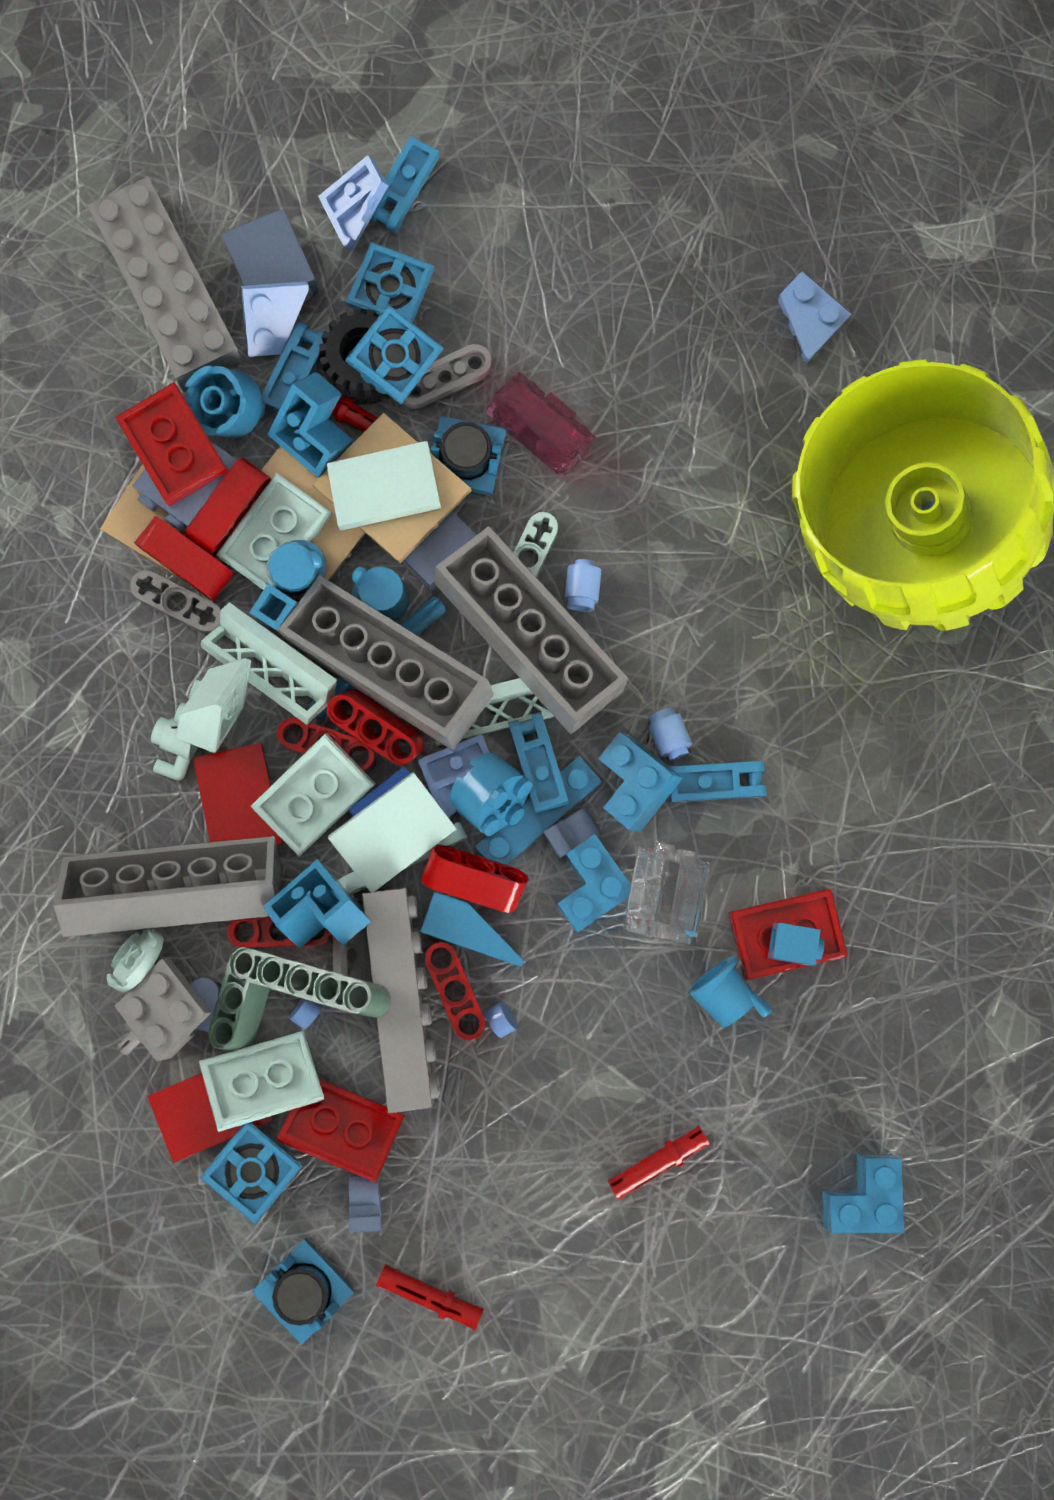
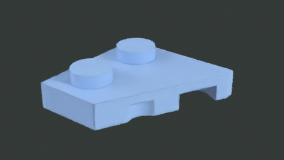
[318,155,388,251]
[778,271,852,364]
[241,281,309,357]
[418,734,490,819]

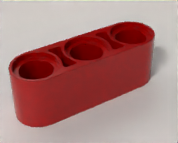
[185,458,272,558]
[134,516,234,602]
[327,690,425,765]
[277,717,377,774]
[421,845,529,913]
[227,916,332,948]
[425,942,485,1041]

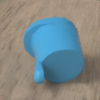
[266,540,326,594]
[351,566,410,622]
[688,955,772,1028]

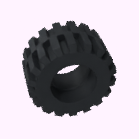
[319,309,394,404]

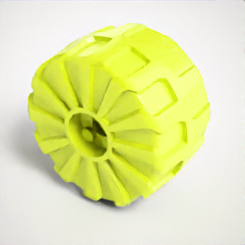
[792,359,1054,631]

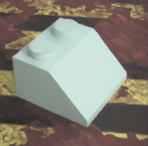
[174,658,251,753]

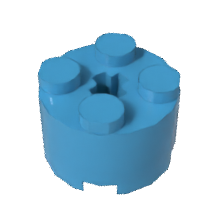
[185,366,266,439]
[449,752,533,837]

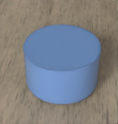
[289,998,322,1029]
[485,1001,518,1038]

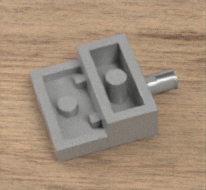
[114,957,212,1062]

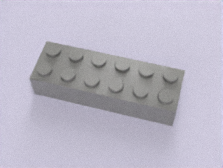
[87,176,243,392]
[434,526,629,734]
[278,575,494,751]
[53,836,281,937]
[362,888,440,1113]

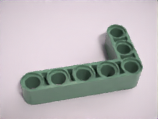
[208,947,390,1051]

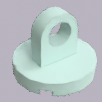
[107,928,164,993]

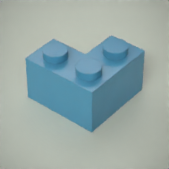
[267,372,354,478]
[598,731,683,832]
[556,834,636,934]
[263,859,371,949]
[822,1154,904,1233]

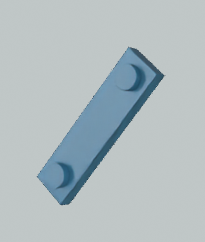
[475,756,602,865]

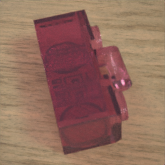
[486,372,596,478]

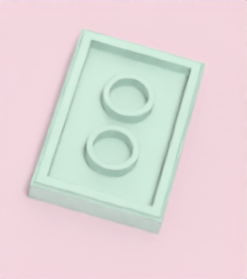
[327,441,441,531]
[216,473,333,590]
[251,733,376,857]
[328,772,457,893]
[199,1031,324,1132]

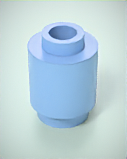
[564,559,602,612]
[648,707,693,761]

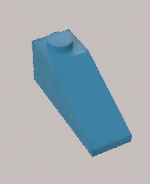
[420,892,523,967]

